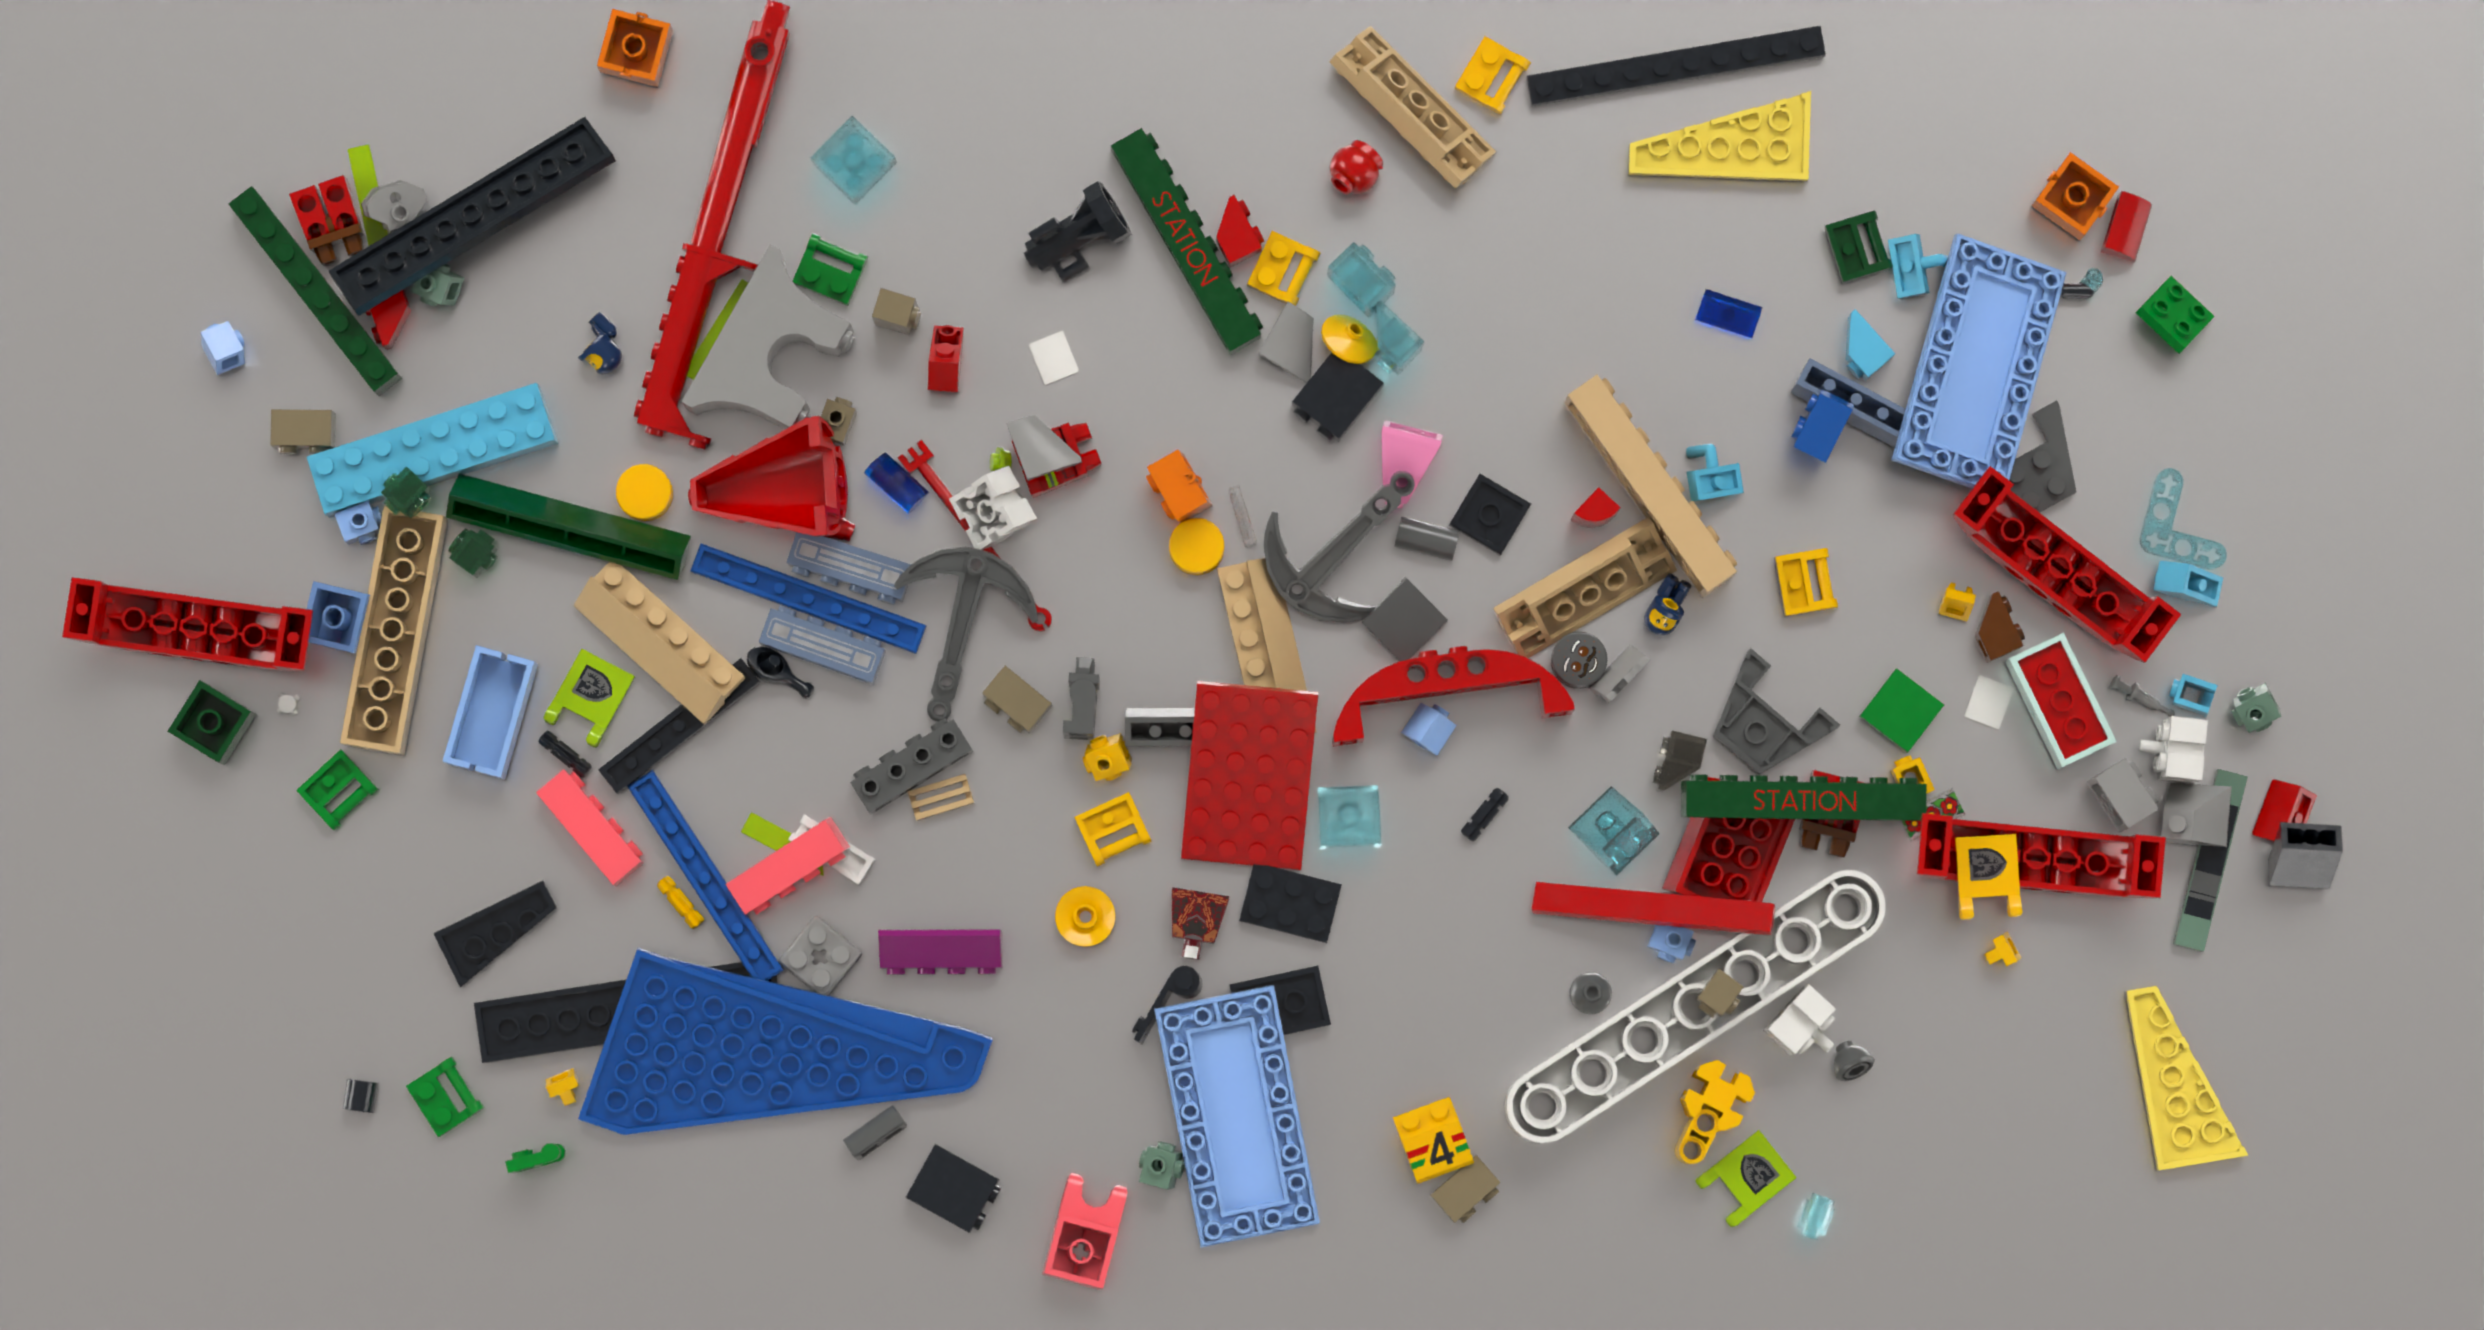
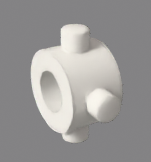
[276,692,300,716]

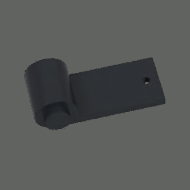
[1132,966,1203,1045]

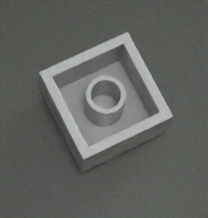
[2087,758,2159,833]

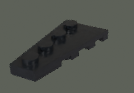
[433,880,557,988]

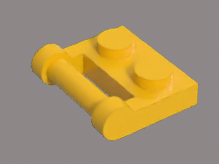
[1454,36,1531,114]
[1247,231,1321,306]
[1774,548,1838,617]
[1074,792,1152,867]

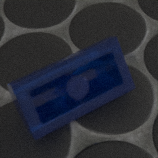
[864,452,929,514]

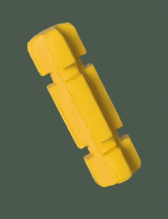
[657,876,704,929]

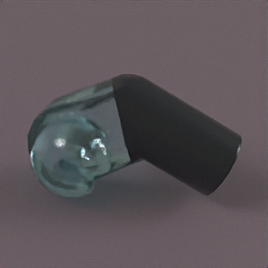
[2062,268,2103,299]

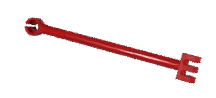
[897,440,1052,632]

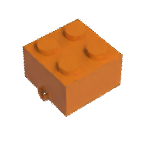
[597,9,673,87]
[2031,152,2119,240]
[1146,449,1213,523]

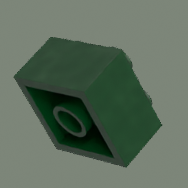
[167,680,256,765]

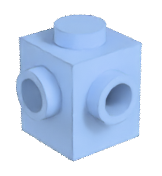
[201,321,245,375]
[334,501,382,545]
[1401,703,1457,756]
[1647,925,1696,963]

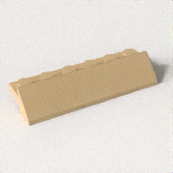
[1329,26,1496,189]
[1493,517,1677,658]
[1217,558,1317,733]
[574,562,745,725]

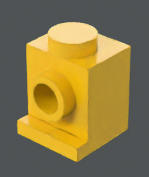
[1890,755,1935,794]

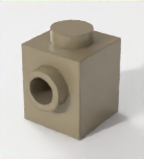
[821,397,857,446]
[1696,969,1744,1018]

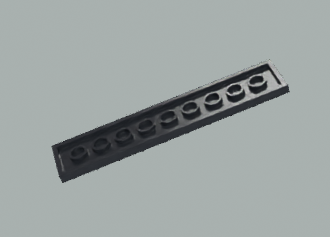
[328,117,615,316]
[474,962,778,1063]

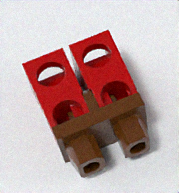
[289,175,365,266]
[1799,770,1864,858]

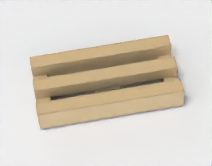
[907,774,974,821]

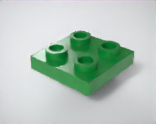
[2135,275,2215,354]

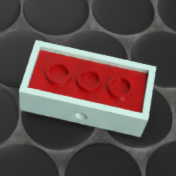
[2005,632,2117,770]

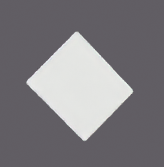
[1029,331,1079,385]
[1964,675,2014,729]

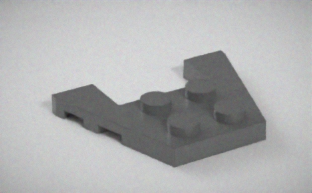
[2009,400,2077,513]
[1713,649,1840,775]

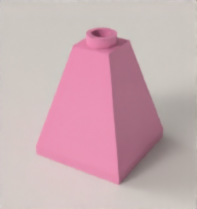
[1382,420,1443,508]

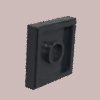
[1449,473,1531,556]

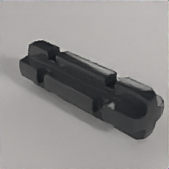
[538,730,592,777]
[1461,788,1509,842]

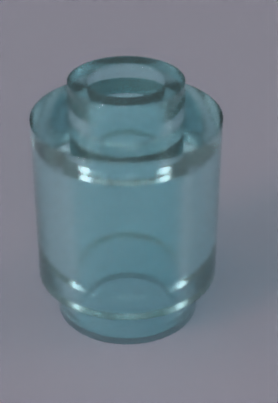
[1797,1193,1835,1240]

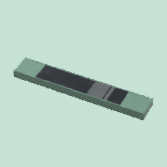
[2173,769,2248,952]

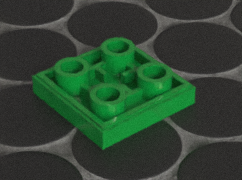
[1859,668,1944,753]

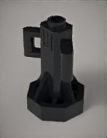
[1024,181,1132,282]

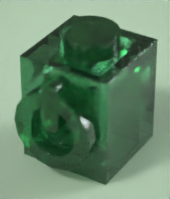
[381,466,432,518]
[448,528,498,578]

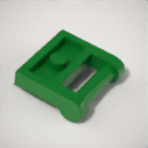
[793,233,868,306]
[296,749,379,830]
[406,1057,485,1137]
[505,1143,566,1173]

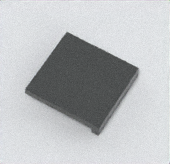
[1362,577,1448,661]

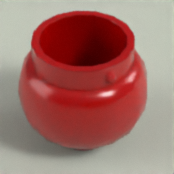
[1329,140,1383,194]

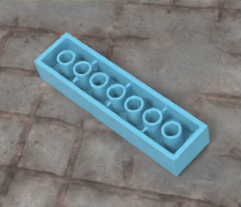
[307,383,559,518]

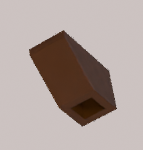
[1975,591,2025,663]

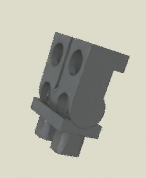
[1063,657,1100,740]

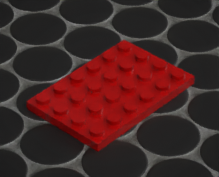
[1181,681,1318,870]

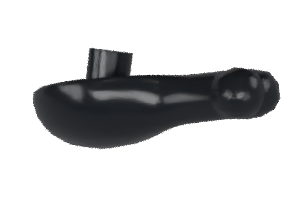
[747,646,814,698]

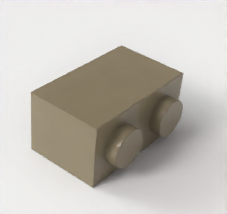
[872,288,922,335]
[270,409,336,454]
[982,665,1052,734]
[1430,1155,1501,1223]

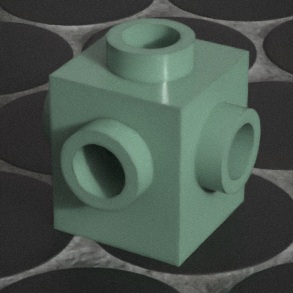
[411,264,465,306]
[2231,683,2281,733]
[1139,1141,1185,1190]

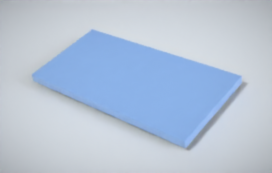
[1892,234,2067,488]
[1154,985,1320,1247]

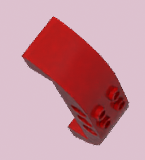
[1953,466,2182,663]
[62,577,313,671]
[1332,646,1575,747]
[1917,813,2166,898]

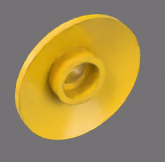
[1321,314,1377,364]
[1055,886,1115,947]

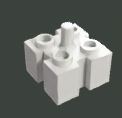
[949,466,1037,550]
[2139,716,2208,784]
[1763,984,1836,1055]

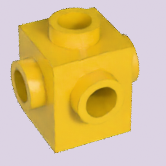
[1083,733,1132,781]

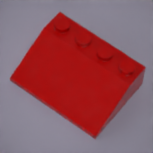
[1662,777,1795,902]

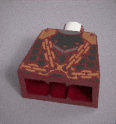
[1172,887,1229,960]

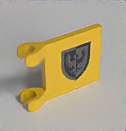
[1955,834,2022,920]

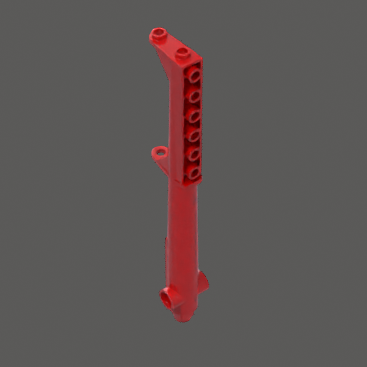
[634,0,790,450]

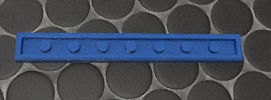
[690,543,927,654]
[627,770,784,981]

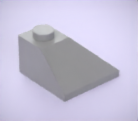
[2162,783,2232,847]

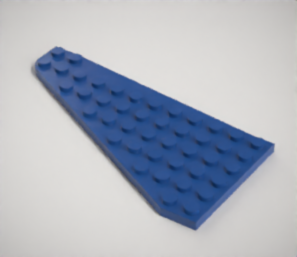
[578,948,993,1135]

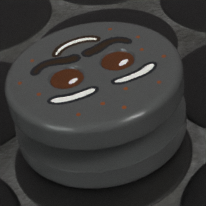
[1551,632,1608,689]

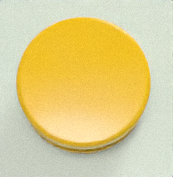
[616,464,673,522]
[1169,518,1225,575]

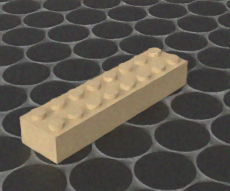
[1564,375,1737,598]
[340,505,448,756]

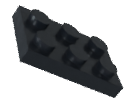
[1239,864,1342,943]
[1229,966,1331,1035]

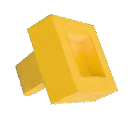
[1938,582,1976,622]
[1984,931,2022,966]
[545,1068,579,1106]

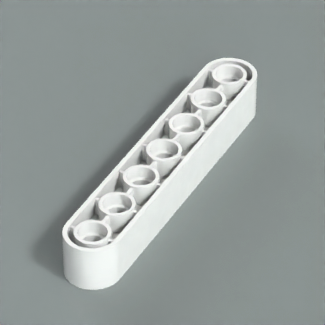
[1504,870,1886,1144]

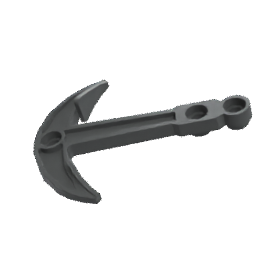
[1263,471,1415,623]
[894,547,1038,722]

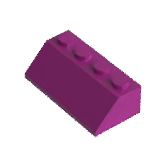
[878,929,1003,975]

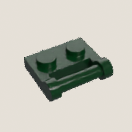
[1824,211,1893,284]

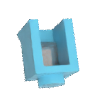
[2169,674,2218,717]

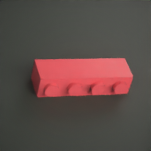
[536,769,644,886]
[725,817,850,915]

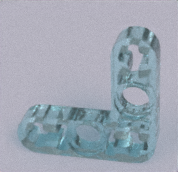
[2140,468,2227,570]

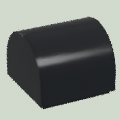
[343,1079,378,1113]

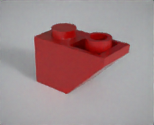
[1216,194,1264,268]
[366,289,411,350]
[928,325,964,392]

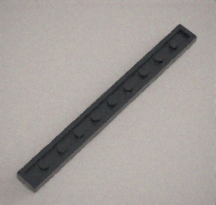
[1526,26,1826,107]

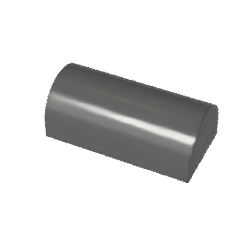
[1394,517,1460,561]
[843,1105,907,1160]

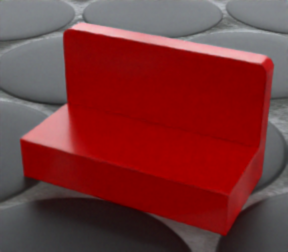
[2252,779,2317,842]

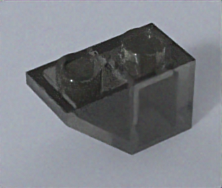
[1652,731,1707,792]

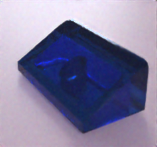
[1695,289,1763,338]

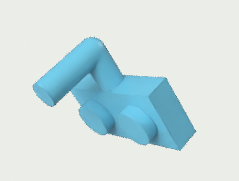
[1888,234,1949,299]
[1686,444,1744,501]

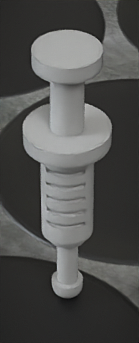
[2110,675,2175,717]

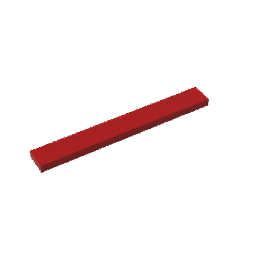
[1532,882,1776,936]

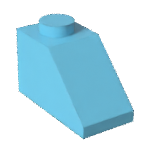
[1846,309,1895,381]
[2153,561,2223,607]

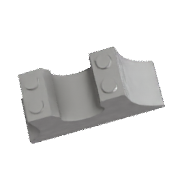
[682,245,855,429]

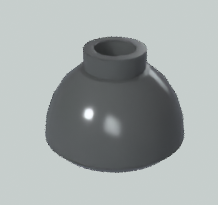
[1570,972,1612,1014]
[1834,1041,1875,1081]

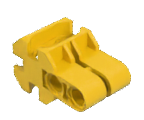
[1674,1060,1755,1164]

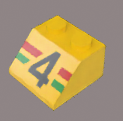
[1393,1096,1474,1184]

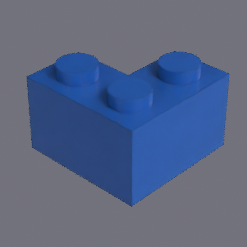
[1791,389,1854,463]

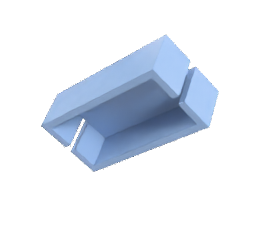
[442,645,538,780]

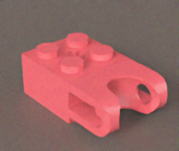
[1042,1173,1128,1290]

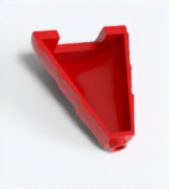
[688,416,848,537]

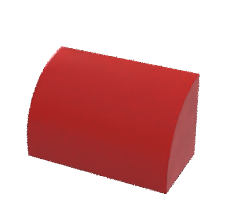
[2101,191,2152,262]
[1571,487,1621,528]

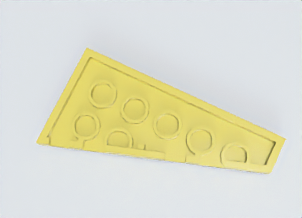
[1628,91,1811,181]
[2125,986,2249,1171]

